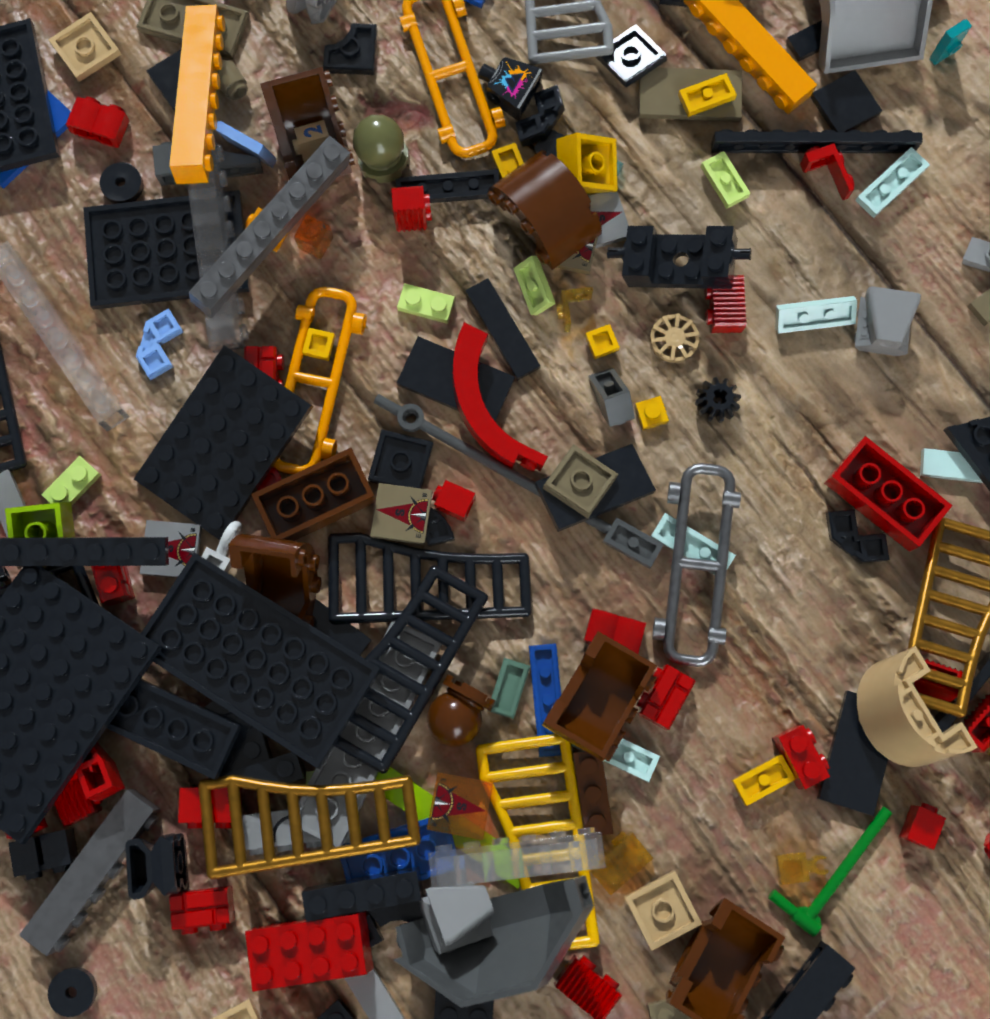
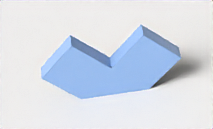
[136,308,184,380]

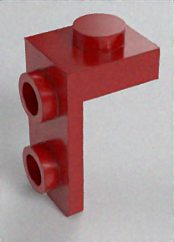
[800,143,854,200]

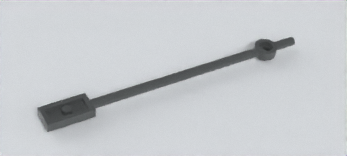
[374,394,664,569]

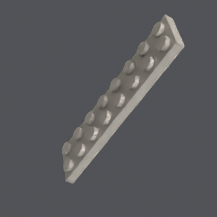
[288,621,442,847]

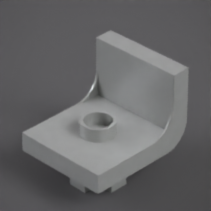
[818,0,933,74]

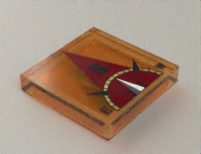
[427,772,493,840]

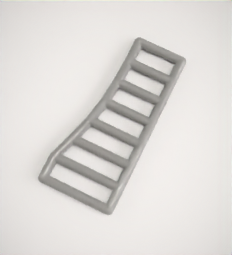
[525,0,614,65]

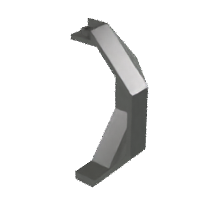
[393,875,594,1008]

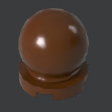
[427,674,496,747]

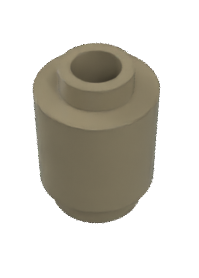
[218,60,248,100]

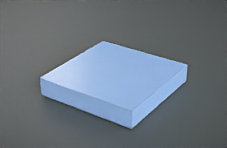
[216,121,277,168]

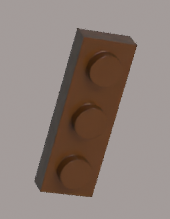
[573,750,613,837]

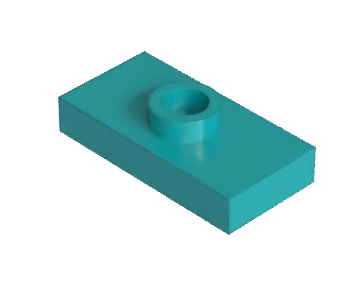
[930,19,972,65]

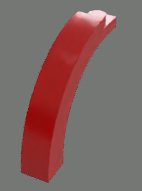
[452,322,548,472]

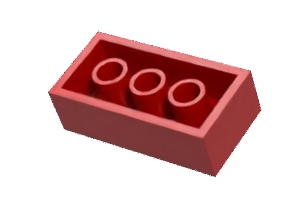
[824,436,953,552]
[245,911,374,992]

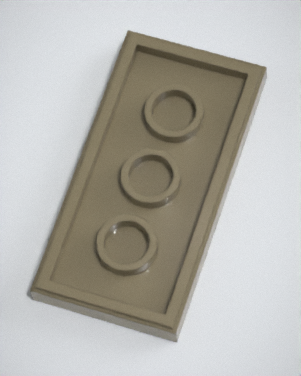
[136,0,250,60]
[639,67,742,122]

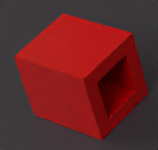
[432,480,476,522]
[899,803,946,850]

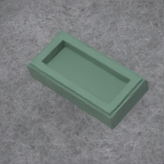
[487,658,530,719]

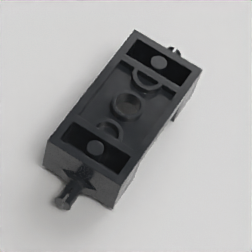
[607,226,752,289]

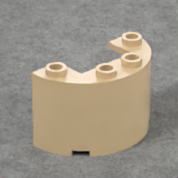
[857,646,978,767]

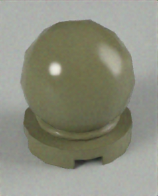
[353,114,410,183]

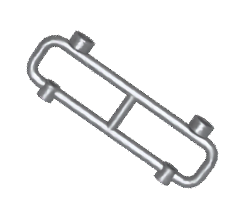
[652,463,741,667]

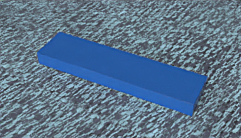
[529,643,561,757]

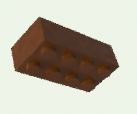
[251,448,376,541]

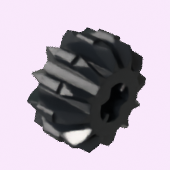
[695,377,741,423]

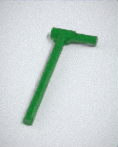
[768,807,892,937]

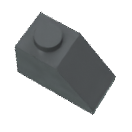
[588,368,635,427]

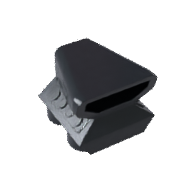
[125,833,188,900]

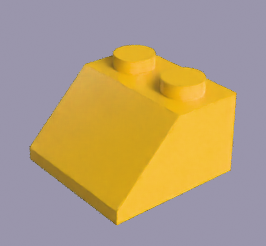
[556,132,618,194]

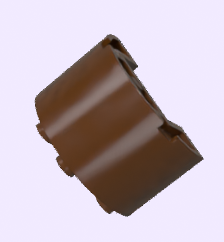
[260,67,355,180]
[487,150,602,270]
[228,534,322,627]
[542,631,657,762]
[666,898,785,1019]

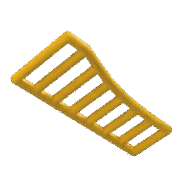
[476,734,600,951]

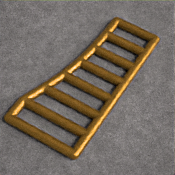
[908,517,990,718]
[198,775,421,879]

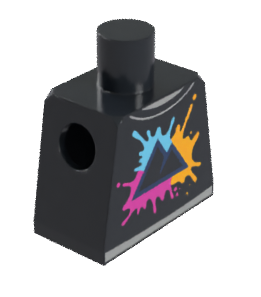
[478,57,543,121]

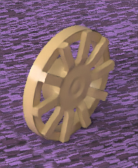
[650,313,700,363]

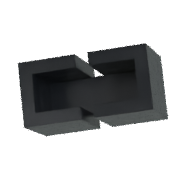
[8,828,78,881]

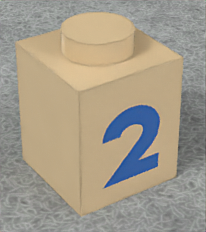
[292,120,329,163]

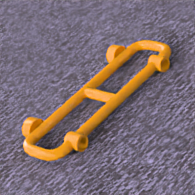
[399,0,506,158]
[273,287,367,475]

